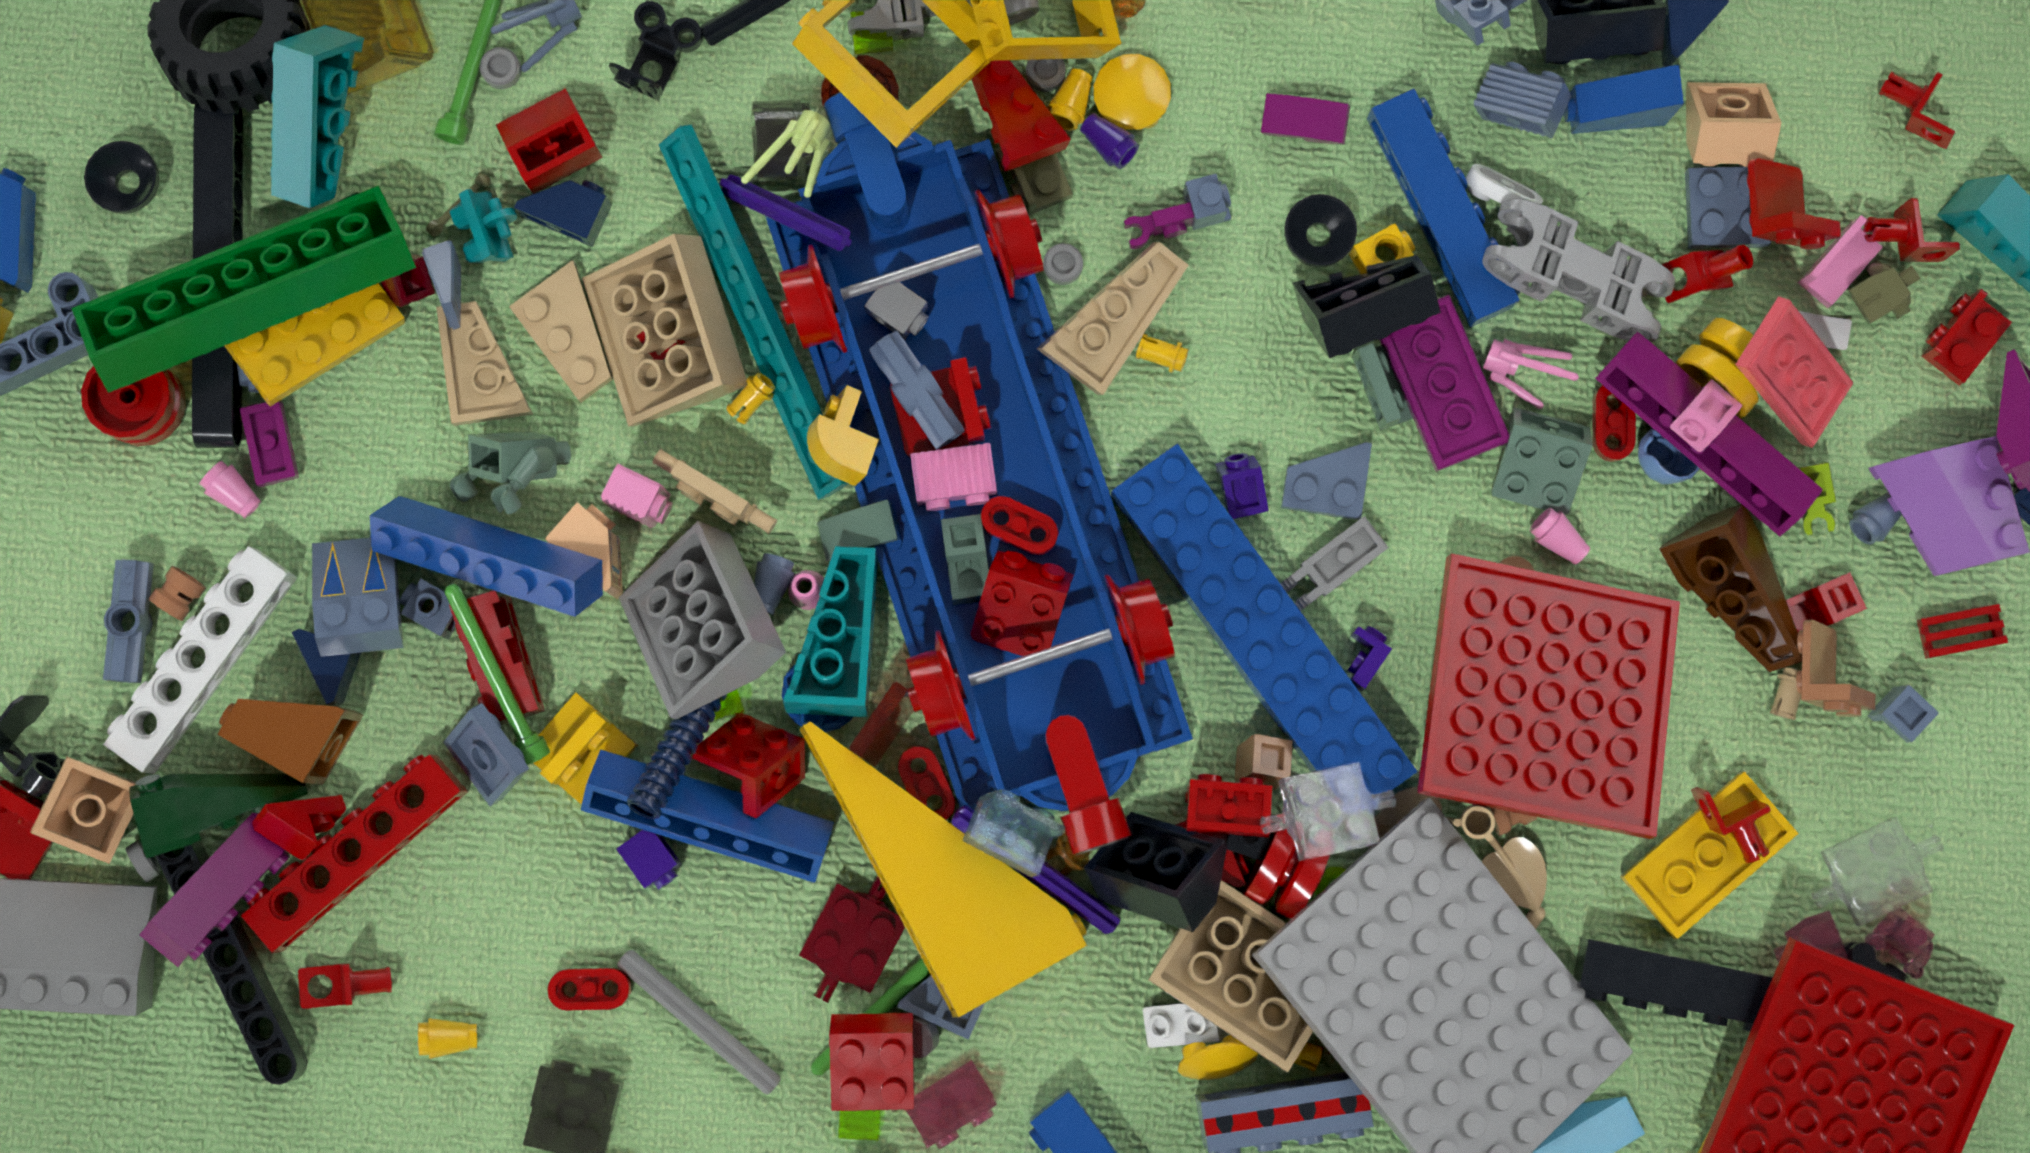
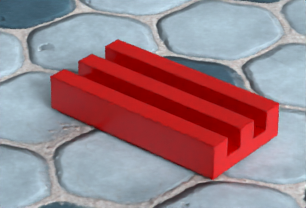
[1917,604,2008,659]

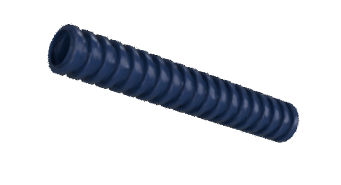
[627,694,727,819]

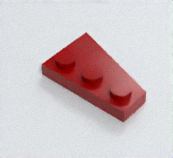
[971,60,1071,172]

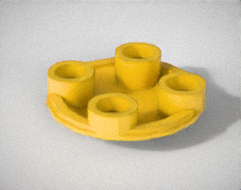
[1094,54,1171,130]
[1178,1035,1258,1080]

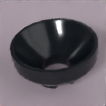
[84,141,160,214]
[1284,194,1357,267]

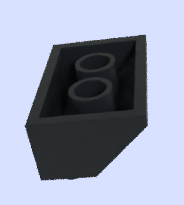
[1531,0,1666,64]
[1084,812,1227,932]

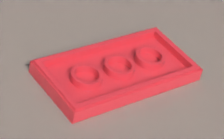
[1735,296,1853,448]

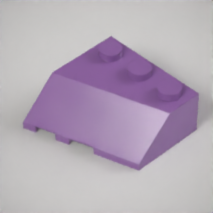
[1868,436,2030,576]

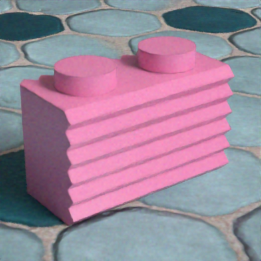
[910,443,997,511]
[601,464,673,528]

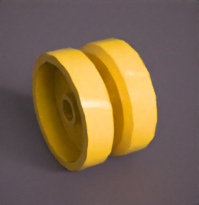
[1675,317,1759,419]

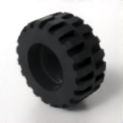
[147,0,311,114]

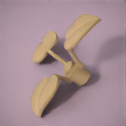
[1371,787,1547,910]

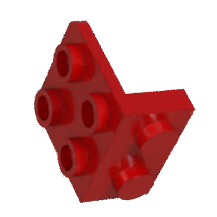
[1747,158,1841,249]
[890,357,991,458]
[971,550,1074,656]

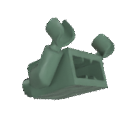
[450,432,571,514]

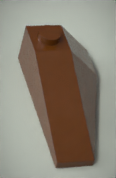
[1659,504,1802,672]

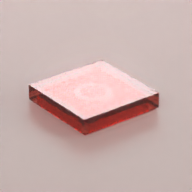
[849,682,914,767]

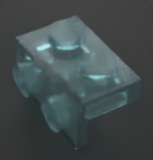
[962,789,1065,877]

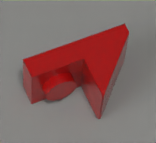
[252,795,346,860]

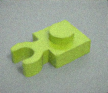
[1797,462,1836,535]

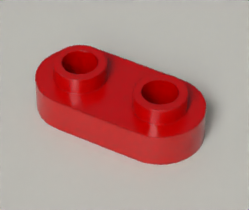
[1592,385,1636,462]
[981,496,1058,555]
[898,745,955,820]
[547,968,631,1011]

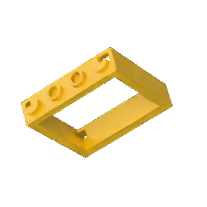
[792,0,991,148]
[970,0,1121,61]

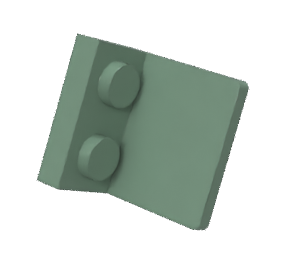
[1352,343,1413,431]
[1491,407,1593,515]

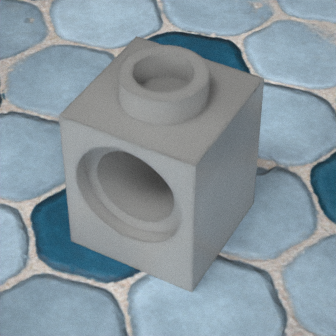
[864,282,929,341]

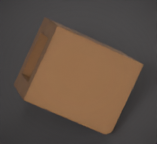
[1235,734,1293,791]

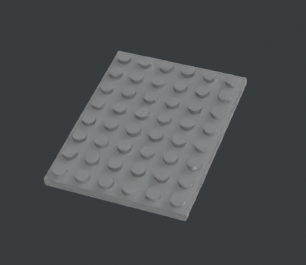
[1252,798,1633,1153]

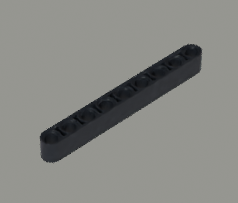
[192,103,243,449]

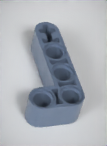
[0,272,98,396]

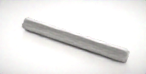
[617,950,781,1095]

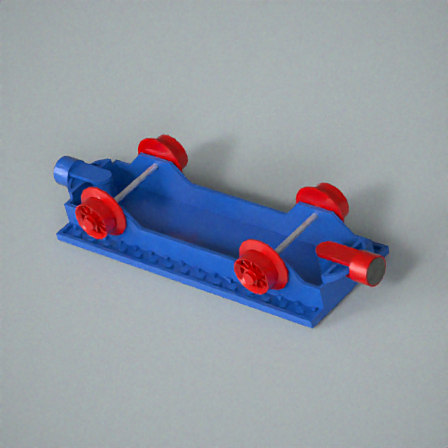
[765,92,1193,855]

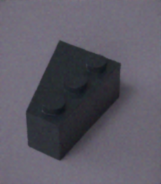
[1292,255,1441,359]

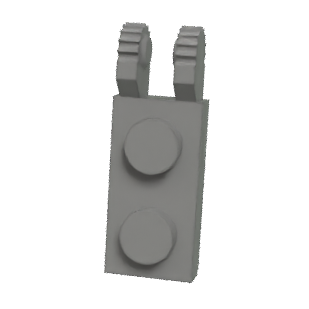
[1280,516,1389,611]

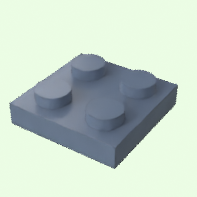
[1685,167,1771,249]
[443,703,530,806]

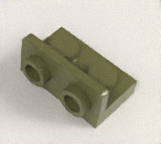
[995,144,1073,215]

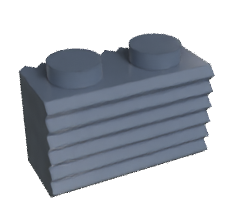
[1474,62,1572,138]

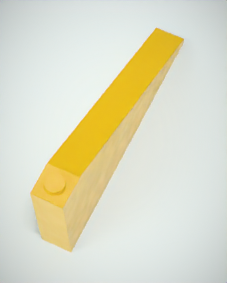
[799,722,1087,1017]

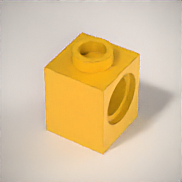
[1349,223,1415,274]

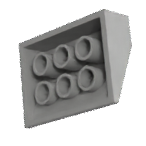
[619,521,786,719]
[0,878,157,1016]

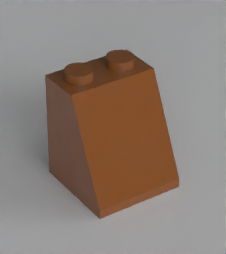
[217,699,364,785]

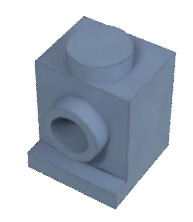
[1183,174,1232,230]
[400,579,456,639]

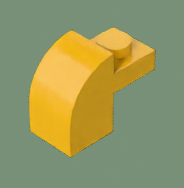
[807,385,879,486]

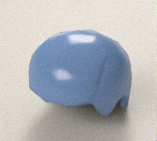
[1638,428,1700,484]

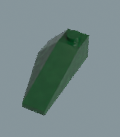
[129,773,308,859]

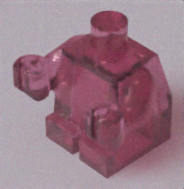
[1865,907,1935,979]
[1773,910,1849,963]

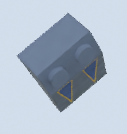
[312,537,404,657]

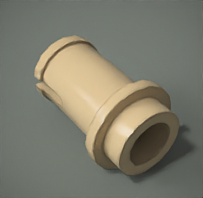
[1770,667,1801,720]

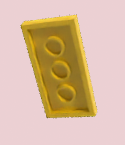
[225,283,405,406]
[1620,771,1799,939]

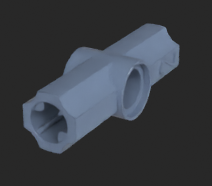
[869,331,965,450]
[103,559,154,683]

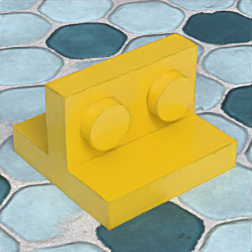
[534,692,638,805]

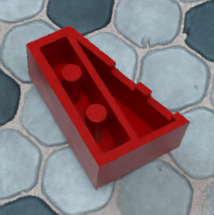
[449,590,545,725]

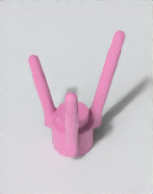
[1483,339,1579,409]

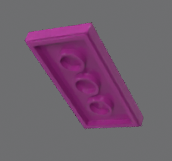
[1380,295,1509,472]

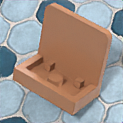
[1796,620,1876,717]

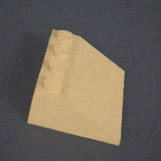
[582,233,747,427]
[1148,880,1313,1072]

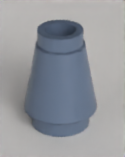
[1849,492,1902,545]
[754,553,795,616]

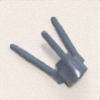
[490,0,582,72]

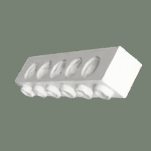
[103,546,298,774]

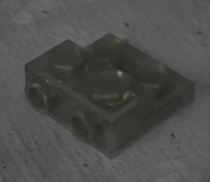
[523,1058,624,1153]

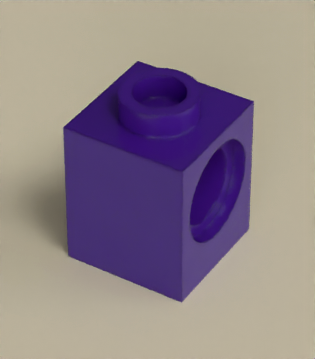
[616,830,682,890]

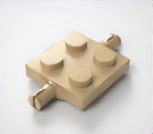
[652,449,777,534]

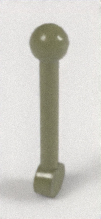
[426,174,490,237]

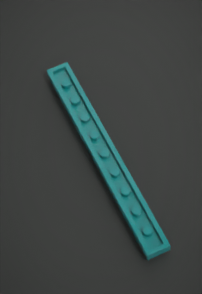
[658,124,849,500]

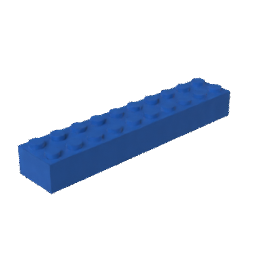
[1111,443,1418,820]

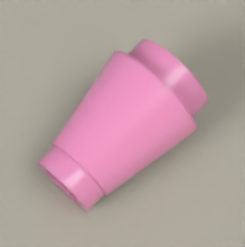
[199,461,262,519]
[1529,507,1590,565]
[788,570,824,610]

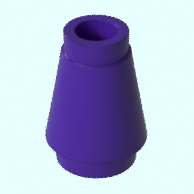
[1080,113,1139,169]

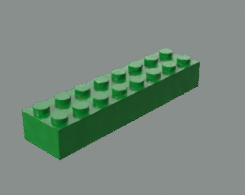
[71,185,416,393]

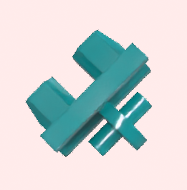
[449,189,518,264]

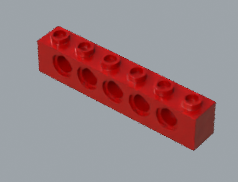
[241,754,468,953]

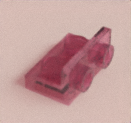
[906,1059,997,1149]

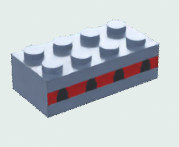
[1195,1072,1374,1153]

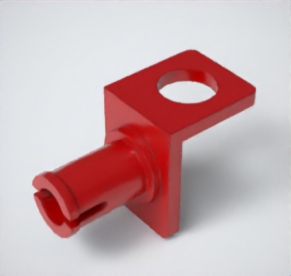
[1879,71,1955,149]
[1863,198,1960,262]
[1661,244,1754,303]
[1691,787,1771,863]
[298,963,392,1009]

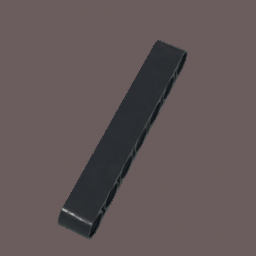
[155,840,307,1085]

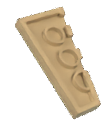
[1037,242,1189,395]

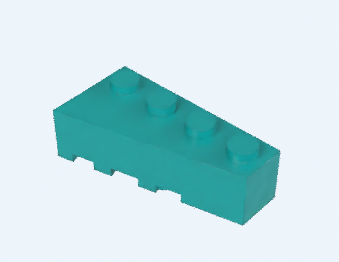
[270,25,364,208]
[1937,174,2030,293]
[783,546,878,717]

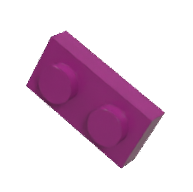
[240,400,299,487]

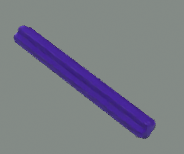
[719,174,852,251]
[951,805,1121,934]

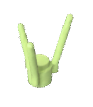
[741,110,831,198]

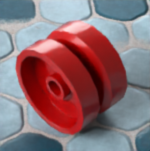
[81,366,186,446]
[1243,816,1334,919]

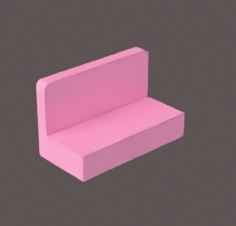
[1798,215,1883,308]

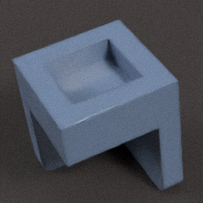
[1867,685,1939,743]

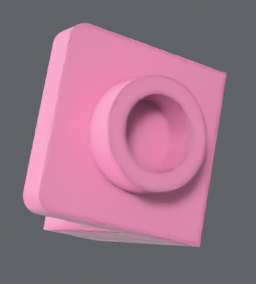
[1670,379,1743,452]

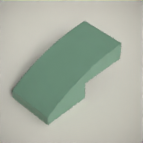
[817,500,901,561]
[941,514,989,605]

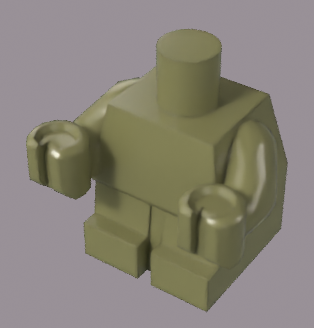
[1847,260,1920,324]

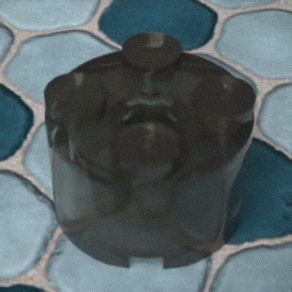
[751,99,814,182]

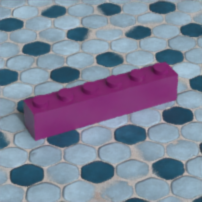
[1595,331,1823,537]

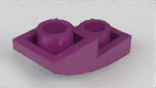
[1261,93,1350,145]

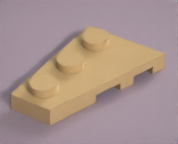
[509,260,613,403]
[436,301,533,426]

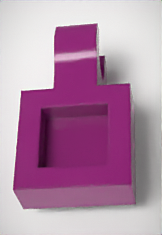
[1123,202,1194,249]

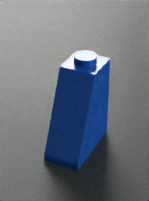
[1563,65,1684,134]
[0,168,36,293]

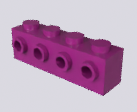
[139,812,291,967]

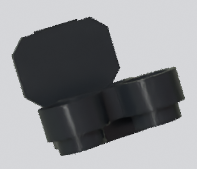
[609,1,703,101]
[0,695,65,797]

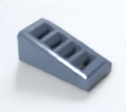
[422,241,461,330]

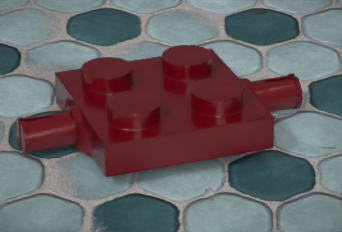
[799,876,905,1003]

